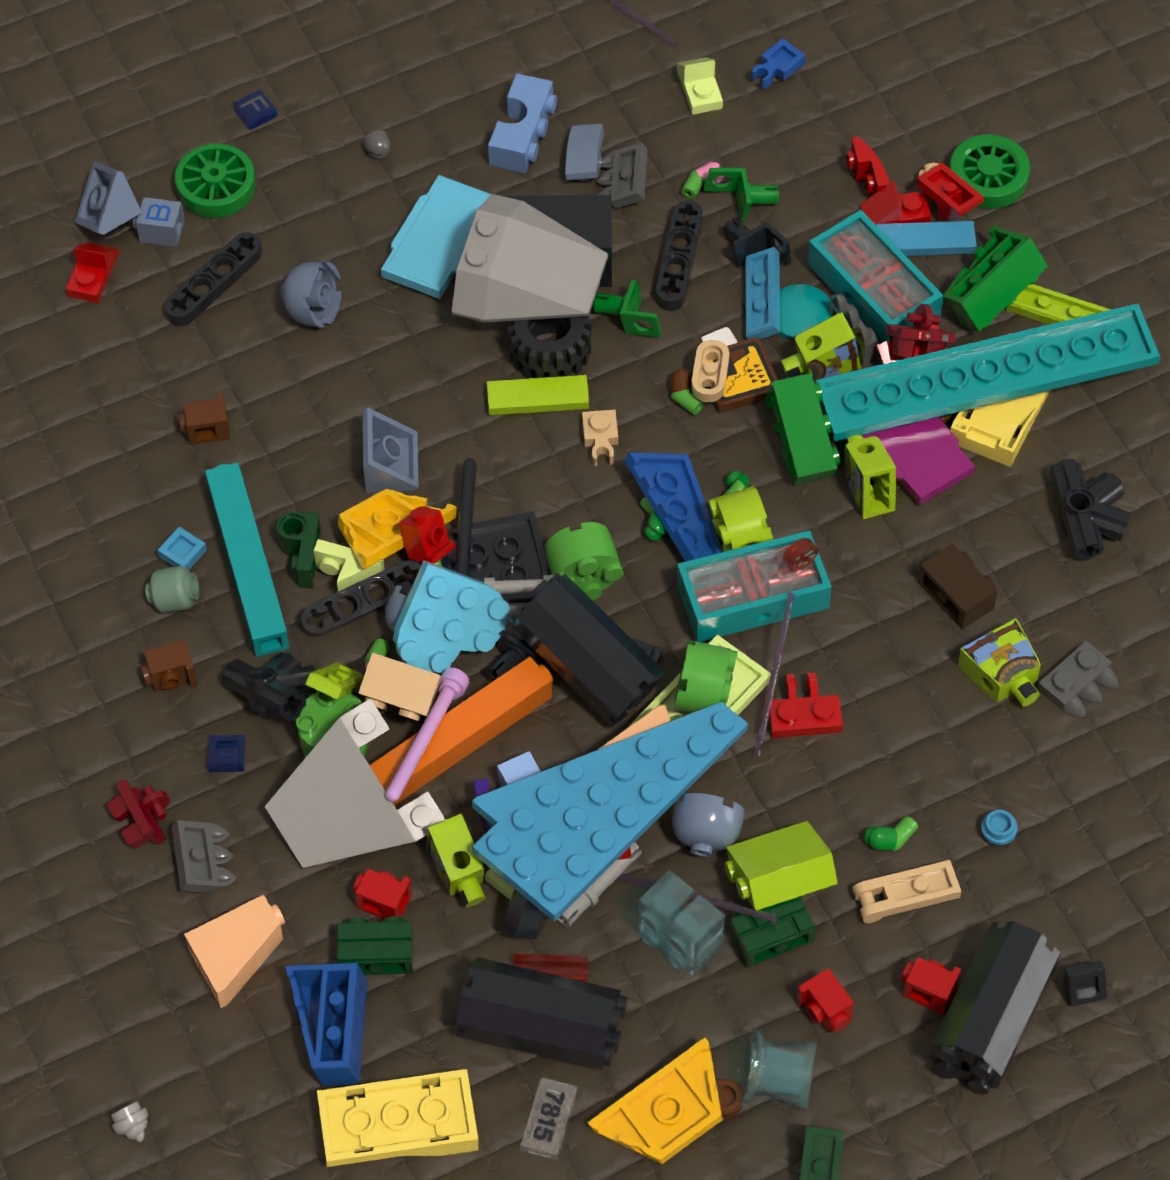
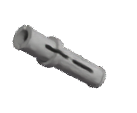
[557,842,642,928]

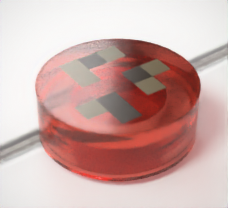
[782,538,819,571]

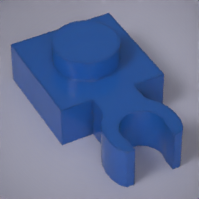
[751,38,806,89]

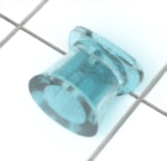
[741,1028,817,1111]

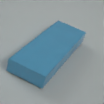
[876,221,977,256]
[745,247,780,339]

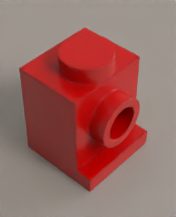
[398,506,456,564]
[353,869,413,919]
[900,957,962,1015]
[796,968,854,1033]

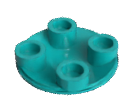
[777,284,832,339]

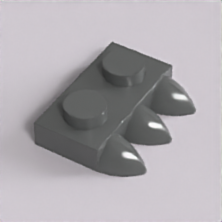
[597,142,648,209]
[829,294,878,365]
[1038,640,1119,718]
[171,820,237,893]

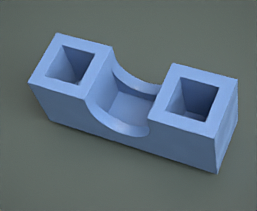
[488,73,557,174]

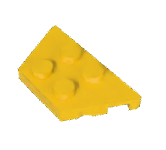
[338,489,457,569]
[588,1038,723,1165]

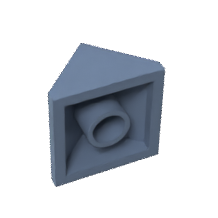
[75,161,142,235]
[363,407,419,493]

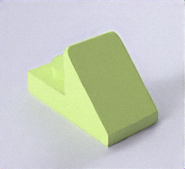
[676,57,723,115]
[313,539,385,599]

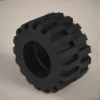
[508,316,591,379]

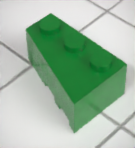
[943,225,1048,332]
[764,373,840,486]

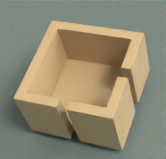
[359,653,442,721]

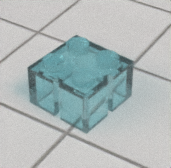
[639,870,725,976]

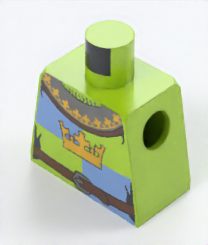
[781,312,861,383]
[844,435,896,519]
[958,618,1041,707]
[426,814,486,907]

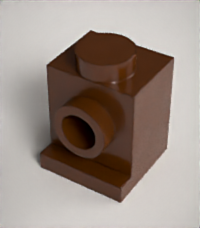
[179,393,231,445]
[141,639,197,691]

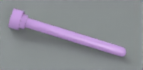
[386,668,469,802]

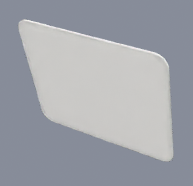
[701,327,738,346]

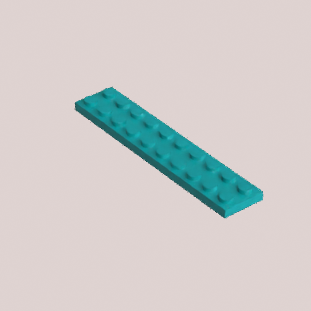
[816,304,1160,442]

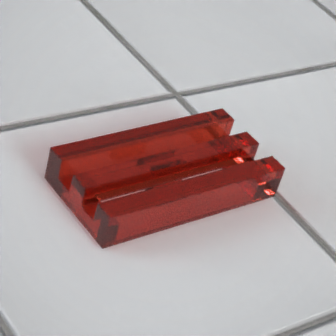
[514,954,588,982]

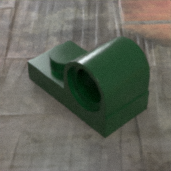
[277,511,321,589]
[800,1125,844,1180]

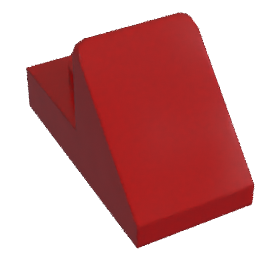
[917,163,984,222]
[860,181,931,225]
[66,242,119,303]

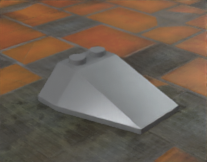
[452,194,608,322]

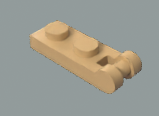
[852,860,961,923]

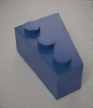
[285,963,368,1086]

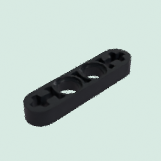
[656,200,702,311]
[164,232,262,326]
[300,560,421,638]

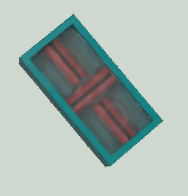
[807,210,943,343]
[677,530,832,642]

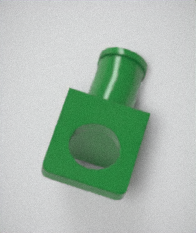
[703,168,779,221]
[594,280,662,338]

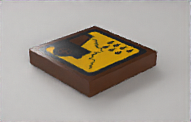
[708,337,778,413]

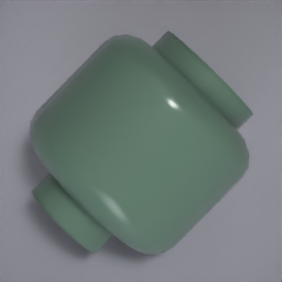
[145,566,200,613]

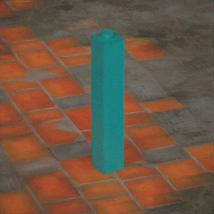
[205,462,290,657]

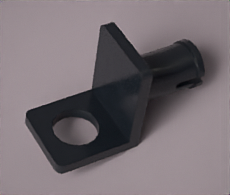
[723,218,792,267]
[486,630,547,682]

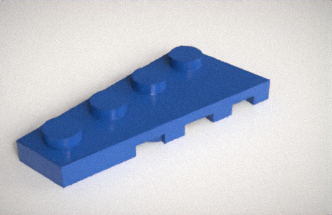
[624,452,723,562]

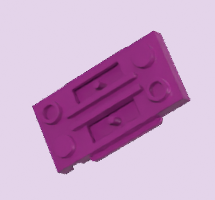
[862,417,975,505]

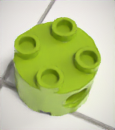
[708,486,773,552]

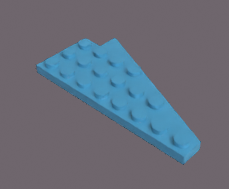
[472,702,748,922]

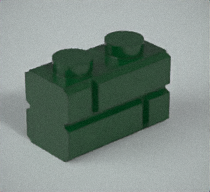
[729,897,816,968]
[337,916,414,975]

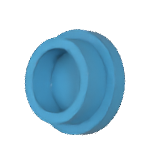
[981,810,1018,845]

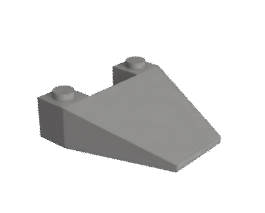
[264,698,446,868]

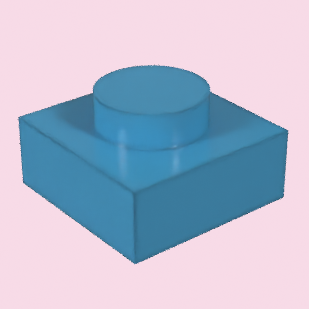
[157,527,207,570]

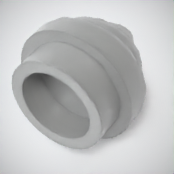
[111,1101,148,1142]

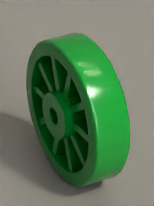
[949,134,1030,209]
[174,143,256,218]

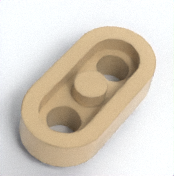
[692,340,729,402]

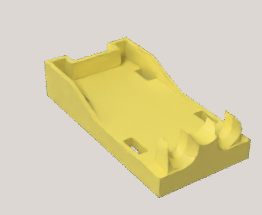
[950,333,1050,467]
[317,1069,478,1167]

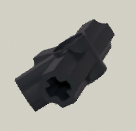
[1050,459,1131,560]
[222,652,317,721]

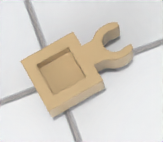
[582,410,618,466]

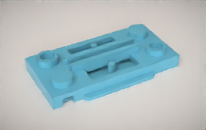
[381,175,491,299]

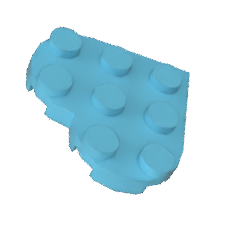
[393,560,510,673]

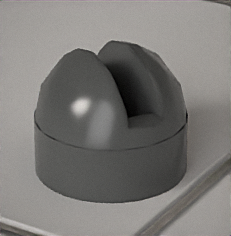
[363,130,391,158]

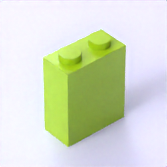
[724,821,838,911]

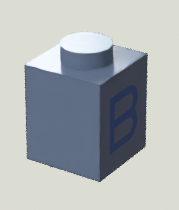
[133,197,185,247]

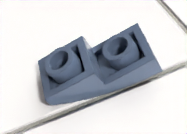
[565,123,605,181]

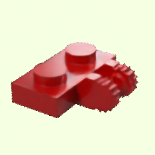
[768,672,843,738]

